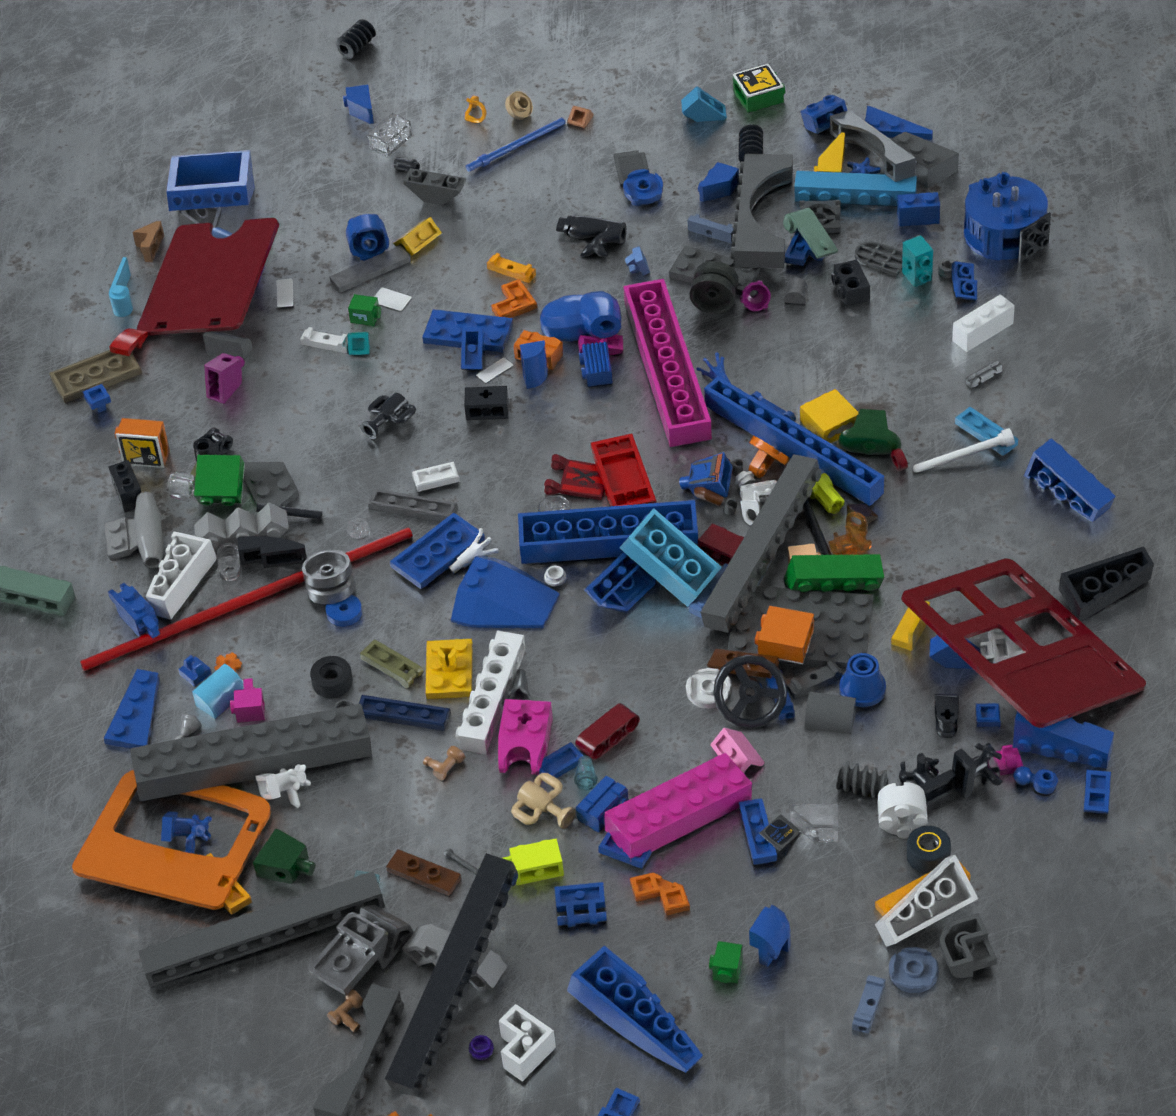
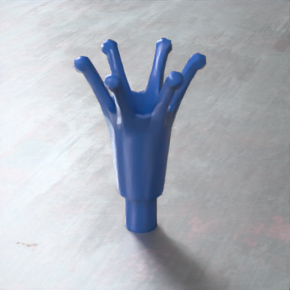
[696,352,731,383]

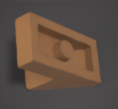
[133,221,164,262]

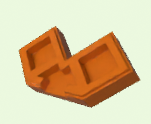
[630,872,690,916]

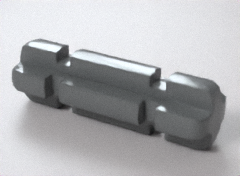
[965,361,1003,388]

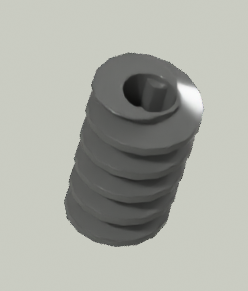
[836,761,889,799]

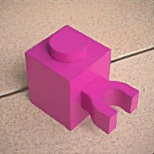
[230,678,265,723]

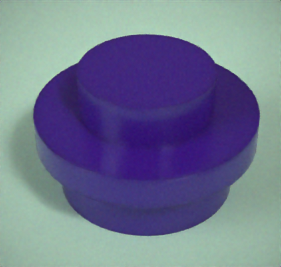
[468,1035,494,1060]

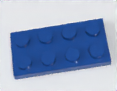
[422,309,513,353]
[390,513,485,589]

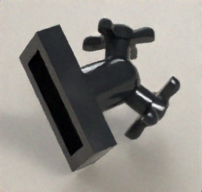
[952,743,1003,799]
[899,752,956,806]

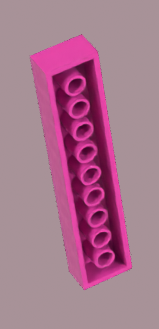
[623,279,712,447]

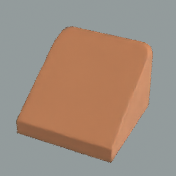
[567,105,594,129]

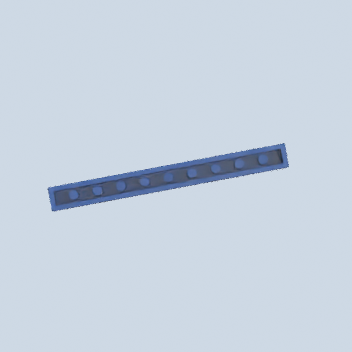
[704,376,884,506]

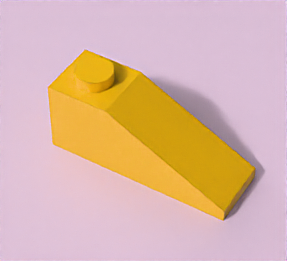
[814,132,845,173]

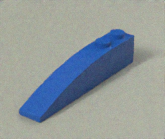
[567,946,703,1073]

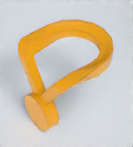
[464,95,487,123]

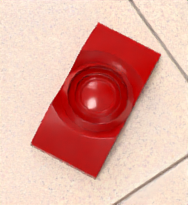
[590,433,656,506]

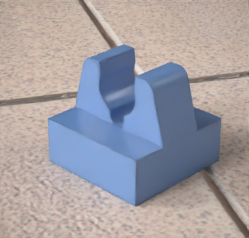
[625,246,650,276]

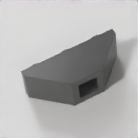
[403,168,466,205]

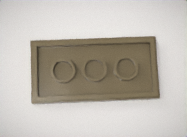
[49,350,142,403]

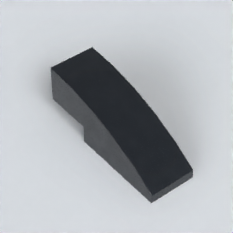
[237,536,307,568]

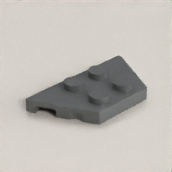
[243,462,299,507]

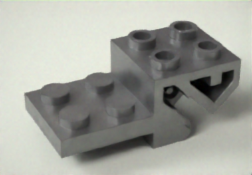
[307,905,413,996]

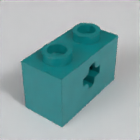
[902,235,933,287]

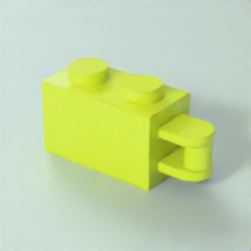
[503,838,564,885]

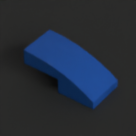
[1084,770,1111,814]
[598,1088,640,1116]

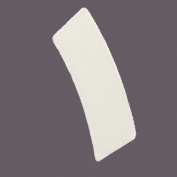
[276,278,293,307]

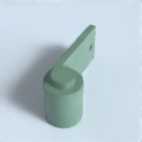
[783,208,838,259]

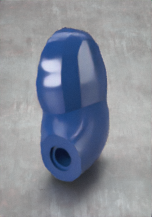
[540,291,622,342]

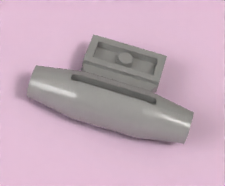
[104,492,164,568]

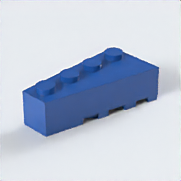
[1024,438,1116,522]
[1013,711,1114,769]

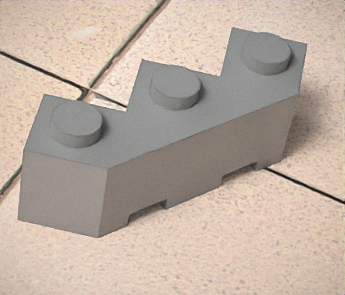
[194,503,289,552]
[402,924,507,992]

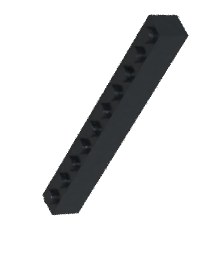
[385,853,518,1097]

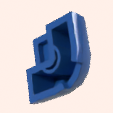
[749,905,791,967]

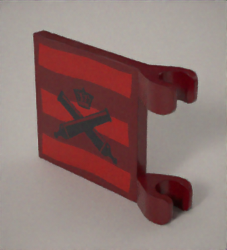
[544,454,604,500]

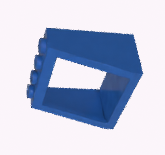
[166,150,255,211]

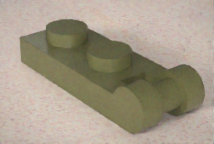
[360,639,424,688]

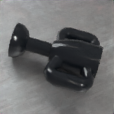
[360,393,416,440]

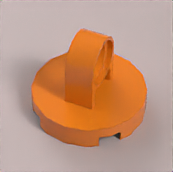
[748,435,790,478]

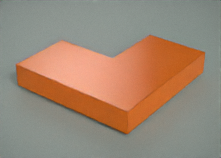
[491,279,538,318]

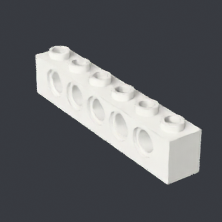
[456,631,526,755]

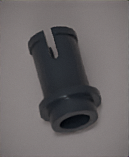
[393,157,420,172]

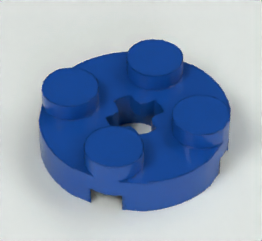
[623,169,663,206]

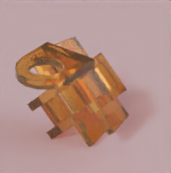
[828,512,872,555]

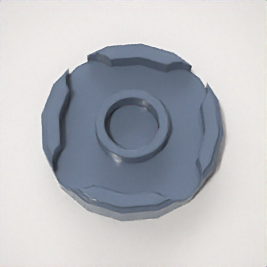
[889,947,939,993]

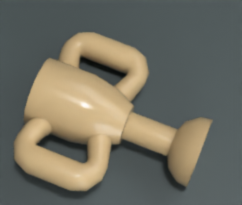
[511,773,576,829]

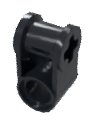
[193,427,233,462]
[934,694,959,738]

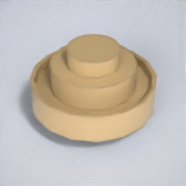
[505,91,533,120]

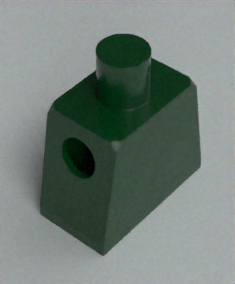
[253,828,316,884]

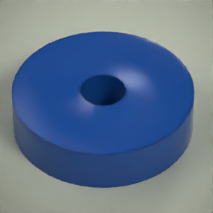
[326,595,362,627]

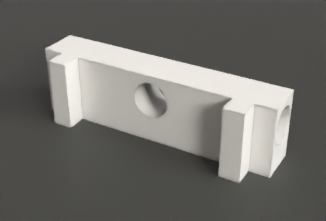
[300,327,348,354]

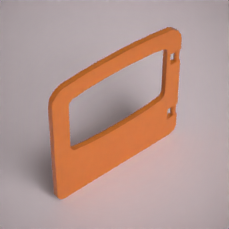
[72,770,271,910]

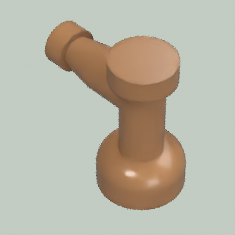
[423,746,466,781]
[327,989,364,1033]

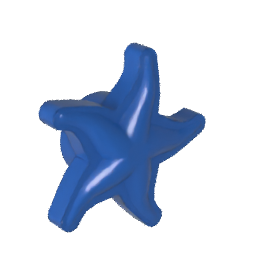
[847,157,881,174]

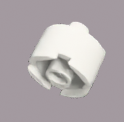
[877,782,928,839]

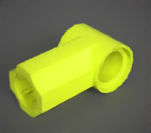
[810,473,844,514]

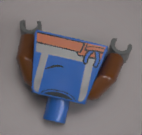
[679,452,743,516]

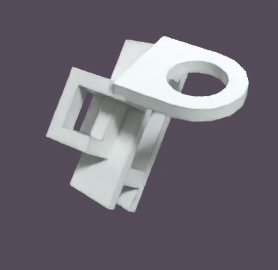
[740,480,777,525]
[979,630,1026,663]

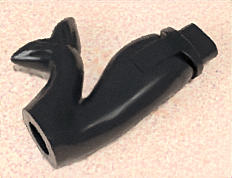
[556,215,627,257]

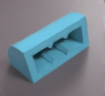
[192,664,244,719]

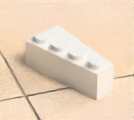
[146,531,217,619]
[875,855,979,947]

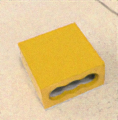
[800,389,859,444]

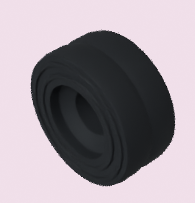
[310,656,353,698]

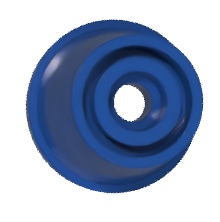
[839,653,886,707]

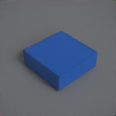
[975,703,1001,727]

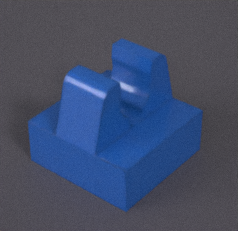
[83,384,111,413]
[178,655,212,687]

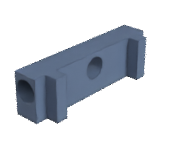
[687,214,734,243]
[852,975,886,1034]

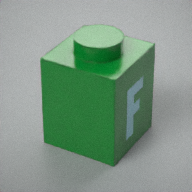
[348,294,382,326]

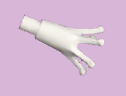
[449,528,499,574]

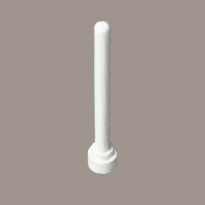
[912,428,1015,473]

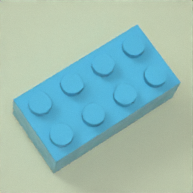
[620,508,722,607]

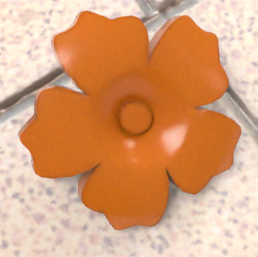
[214,652,242,672]

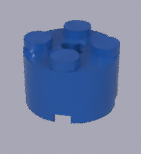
[346,214,389,261]

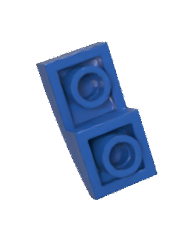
[952,261,977,301]

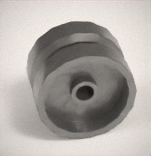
[301,550,356,604]

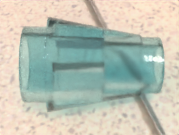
[574,756,598,791]

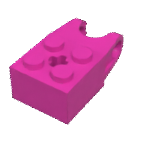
[498,699,553,775]

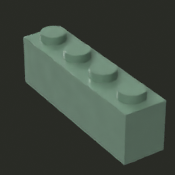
[0,566,76,616]

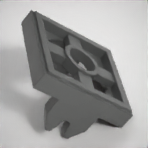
[799,200,841,233]

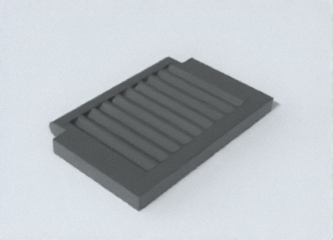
[613,150,649,187]

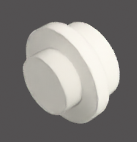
[734,471,755,488]
[544,565,567,586]

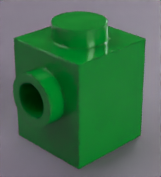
[709,941,743,983]

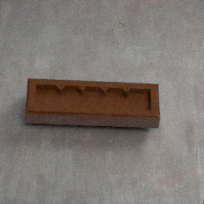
[707,648,779,679]
[386,849,461,897]

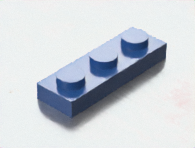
[739,798,777,865]

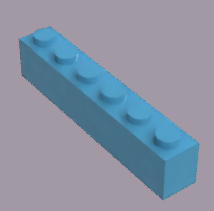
[794,171,917,206]

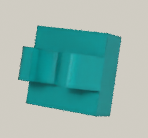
[347,332,370,355]

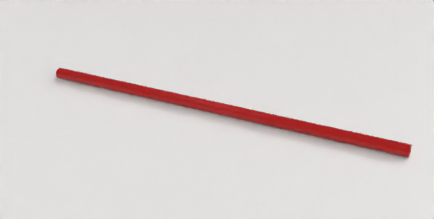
[80,527,413,671]

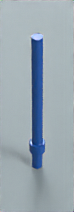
[465,117,565,172]

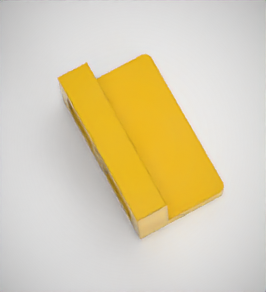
[393,217,442,256]
[891,601,930,651]

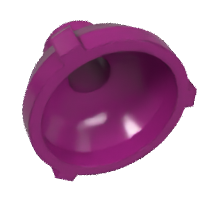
[740,280,771,311]

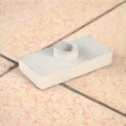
[412,462,460,492]

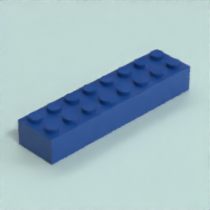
[518,500,698,564]

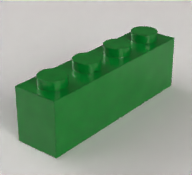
[783,554,884,592]

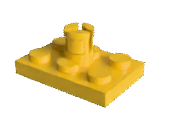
[425,638,473,699]

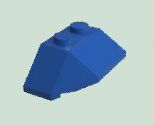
[584,552,656,613]

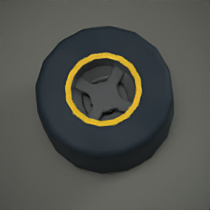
[907,825,951,873]

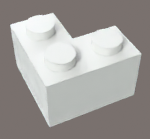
[499,1004,556,1082]

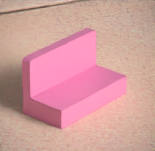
[710,728,765,773]

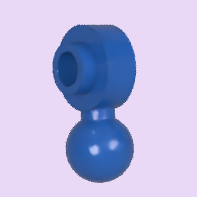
[1013,766,1058,794]

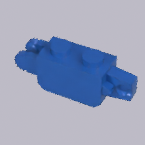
[108,583,160,638]

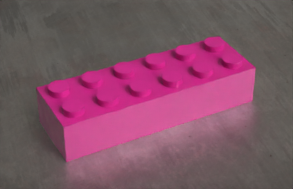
[605,752,752,860]

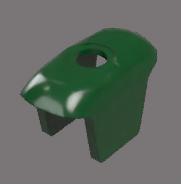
[838,409,902,455]

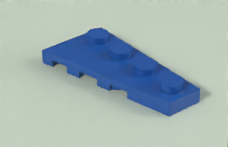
[104,669,160,749]

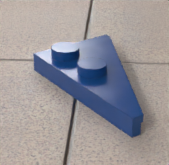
[865,106,933,140]

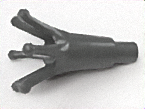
[502,669,535,706]

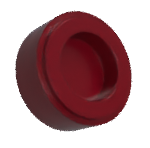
[891,448,908,471]

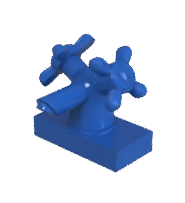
[161,812,212,854]

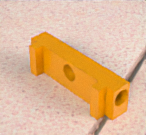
[487,253,536,283]

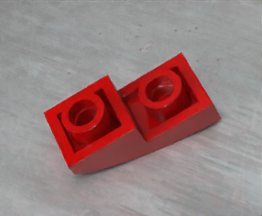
[109,328,148,356]

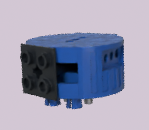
[964,172,1051,262]

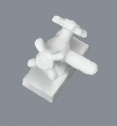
[255,764,311,808]

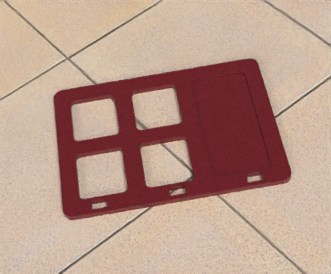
[901,558,1146,728]

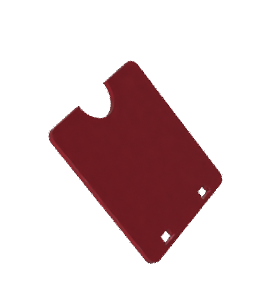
[137,218,280,335]

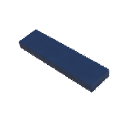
[358,695,451,731]

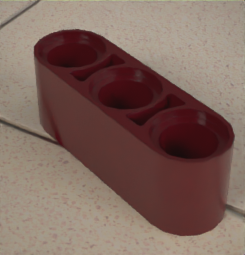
[575,703,640,760]

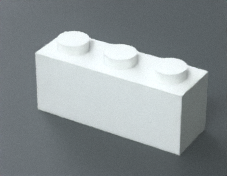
[952,295,1015,352]

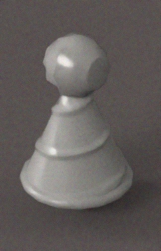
[174,714,202,740]

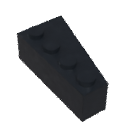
[1058,546,1154,622]

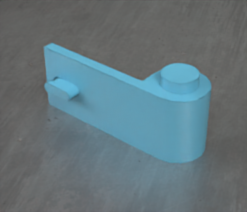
[109,257,133,317]

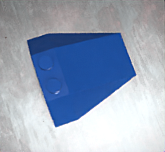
[451,556,560,628]

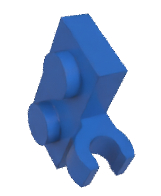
[785,232,824,266]

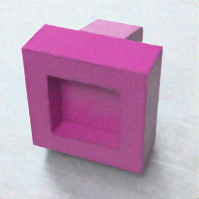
[994,744,1023,776]

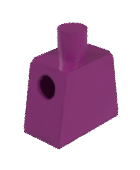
[204,353,245,404]

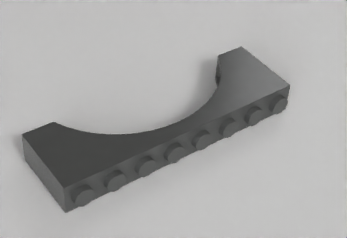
[731,154,793,268]

